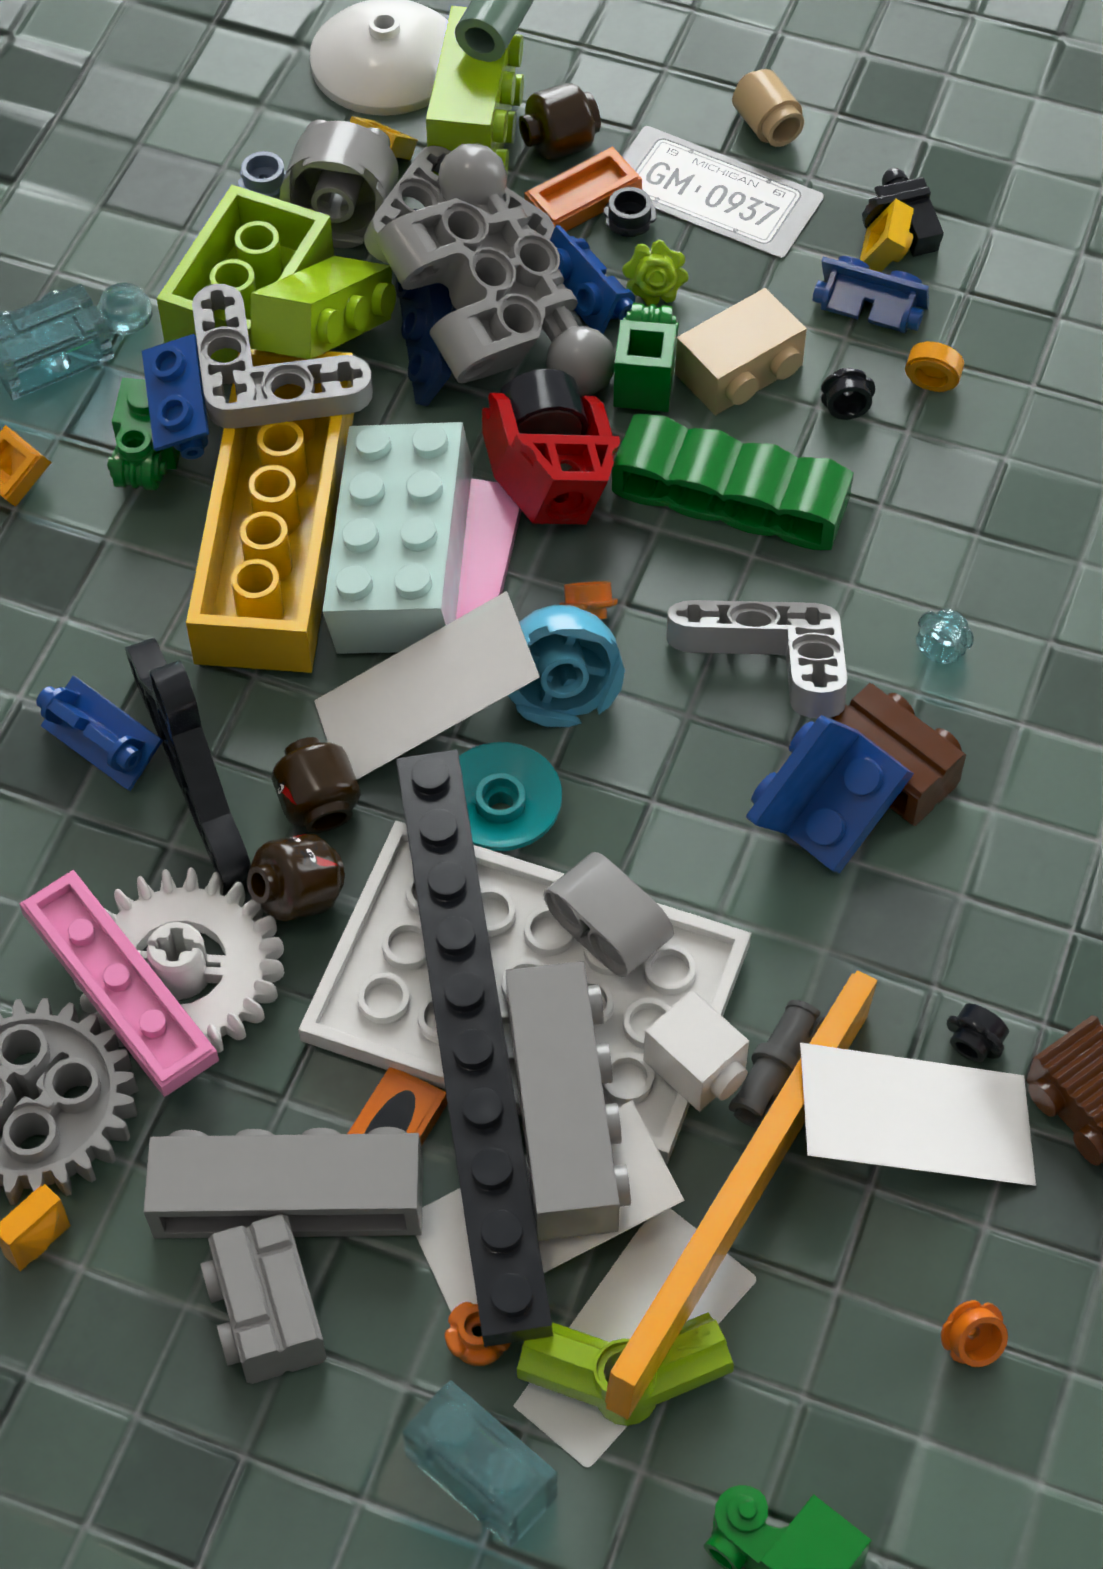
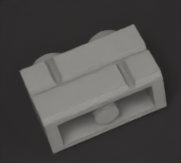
[200,1214,327,1384]

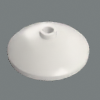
[310,0,448,116]

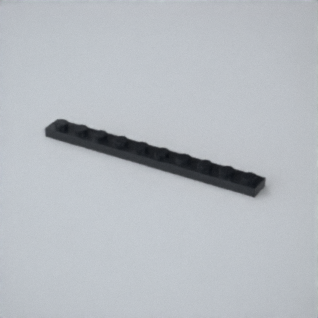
[396,749,553,1347]

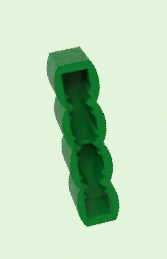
[612,414,854,550]

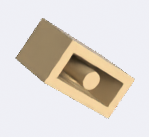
[675,288,807,415]

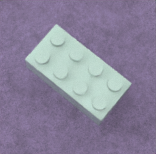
[322,422,474,654]

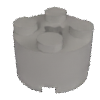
[279,120,399,248]

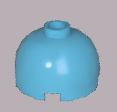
[508,605,625,727]

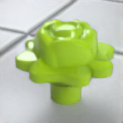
[622,240,689,306]

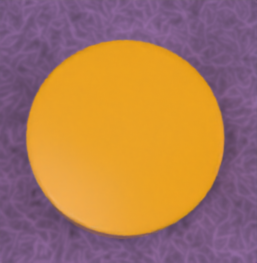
[905,341,964,392]

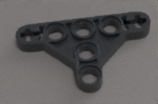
[125,638,251,889]

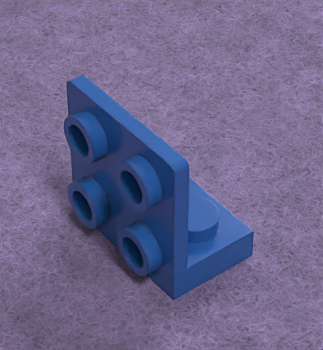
[746,715,914,873]

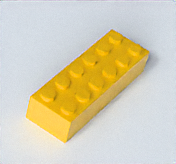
[186,346,354,673]

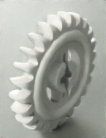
[74,867,284,1053]

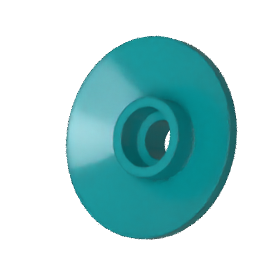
[459,742,562,851]

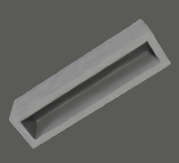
[506,961,631,1241]
[143,1127,424,1239]

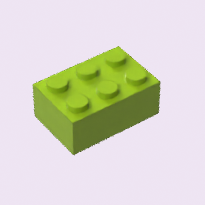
[426,6,524,176]
[156,185,334,363]

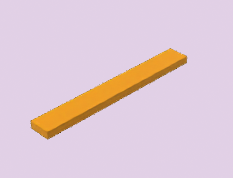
[605,970,877,1420]

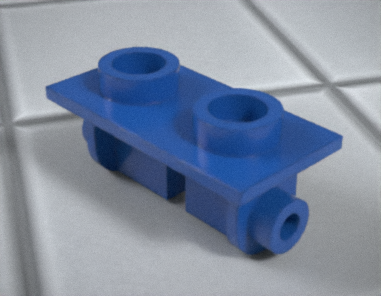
[550,225,636,334]
[812,256,929,333]
[142,334,209,459]
[36,676,163,791]

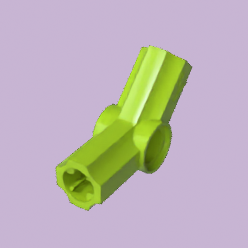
[517,1312,734,1426]

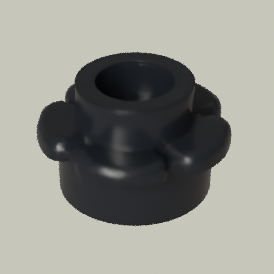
[604,187,656,237]
[821,368,876,420]
[946,1003,1009,1062]

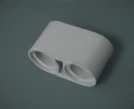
[543,852,674,977]

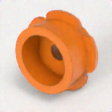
[559,581,618,619]
[941,1300,1008,1367]
[445,1302,511,1366]

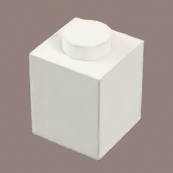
[643,990,749,1112]

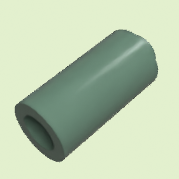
[455,0,534,62]

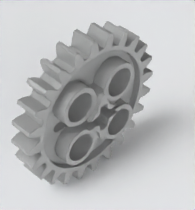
[0,998,138,1205]

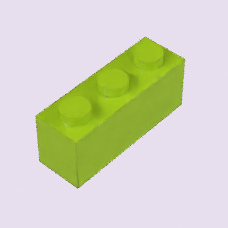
[251,256,396,359]

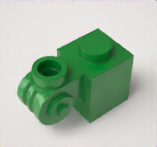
[613,302,679,412]
[107,378,180,490]
[704,1485,872,1569]

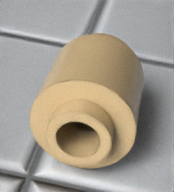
[732,69,805,147]

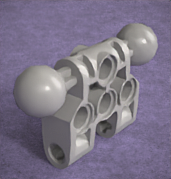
[375,143,615,397]

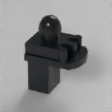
[862,168,944,257]

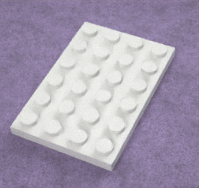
[298,820,751,1164]

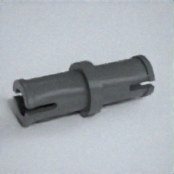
[729,1000,825,1129]

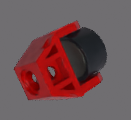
[482,369,620,524]

